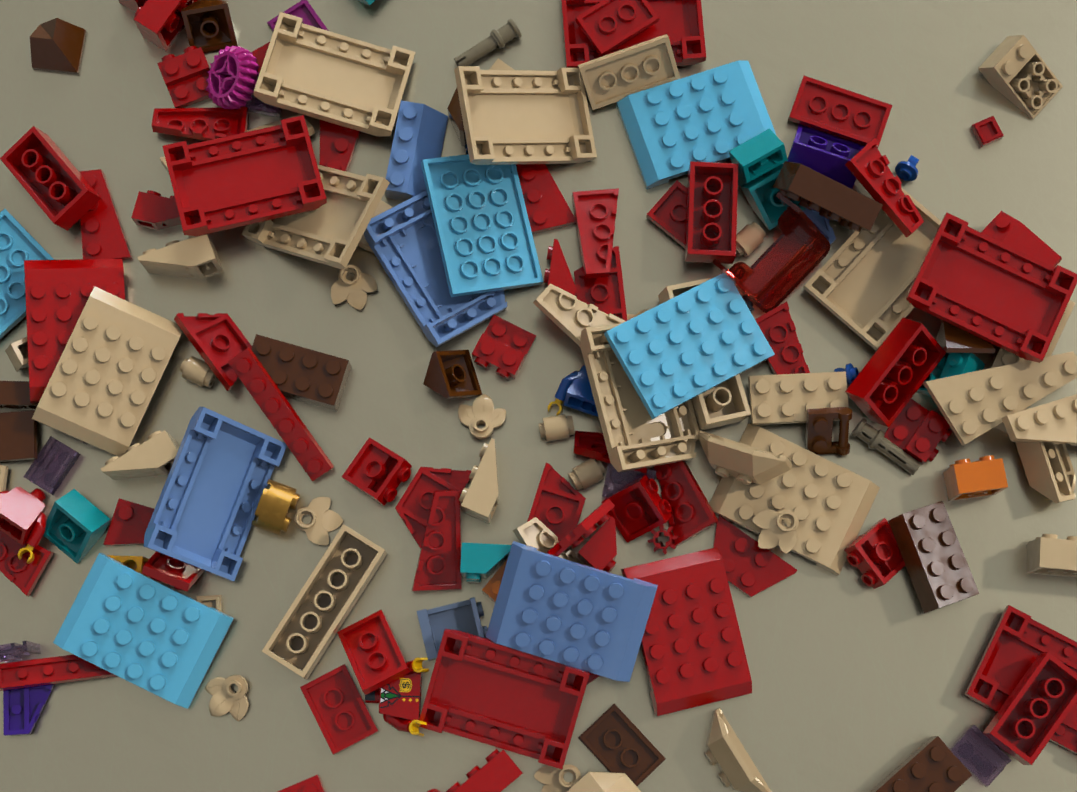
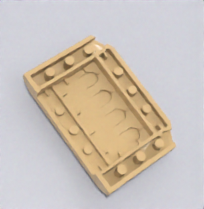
[580,323,699,472]

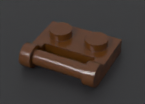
[805,407,852,455]

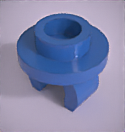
[895,155,919,181]
[834,363,859,386]

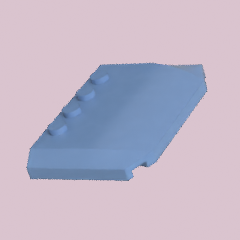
[364,190,508,347]

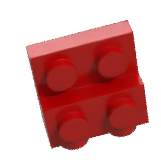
[157,46,210,108]
[472,315,536,379]
[884,399,952,465]
[342,437,412,506]
[601,474,672,543]
[844,518,905,589]

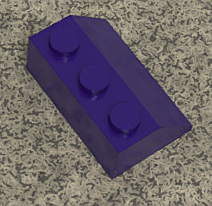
[787,124,864,189]

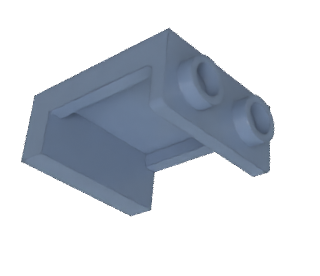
[417,597,488,661]

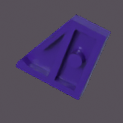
[3,684,54,736]

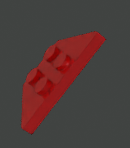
[574,246,627,321]
[174,313,252,391]
[527,463,586,541]
[395,467,471,549]
[547,499,615,557]
[713,516,797,598]

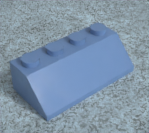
[385,100,449,201]

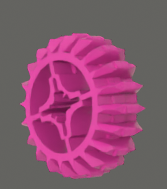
[206,46,259,110]

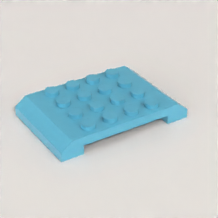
[616,60,777,189]
[53,553,234,709]

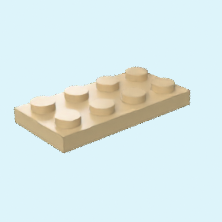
[578,34,681,110]
[748,371,849,425]

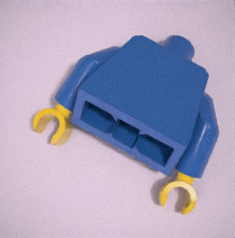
[548,365,598,417]

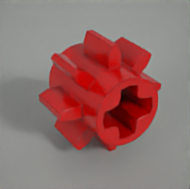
[648,524,679,555]

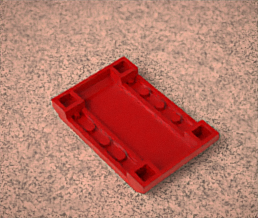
[561,0,706,68]
[162,115,327,236]
[906,213,1077,363]
[24,259,125,403]
[621,547,752,716]
[965,605,1077,754]
[419,629,590,769]

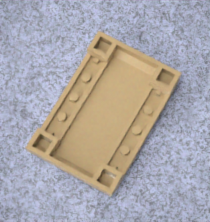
[253,12,415,137]
[454,66,597,165]
[242,165,390,270]
[803,188,941,350]
[32,287,183,457]
[709,423,880,575]

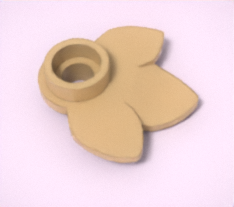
[331,265,378,310]
[458,394,506,440]
[294,497,344,546]
[752,509,799,554]
[205,675,249,721]
[534,764,581,792]

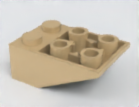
[978,35,1063,119]
[138,234,223,279]
[100,430,179,479]
[459,438,499,524]

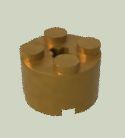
[252,479,300,535]

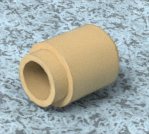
[736,222,766,257]
[180,356,216,388]
[539,414,575,442]
[568,458,606,490]

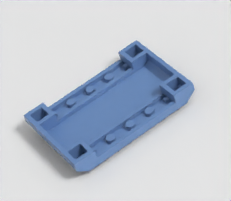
[143,407,287,581]
[486,541,658,682]

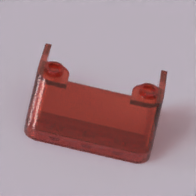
[712,192,830,313]

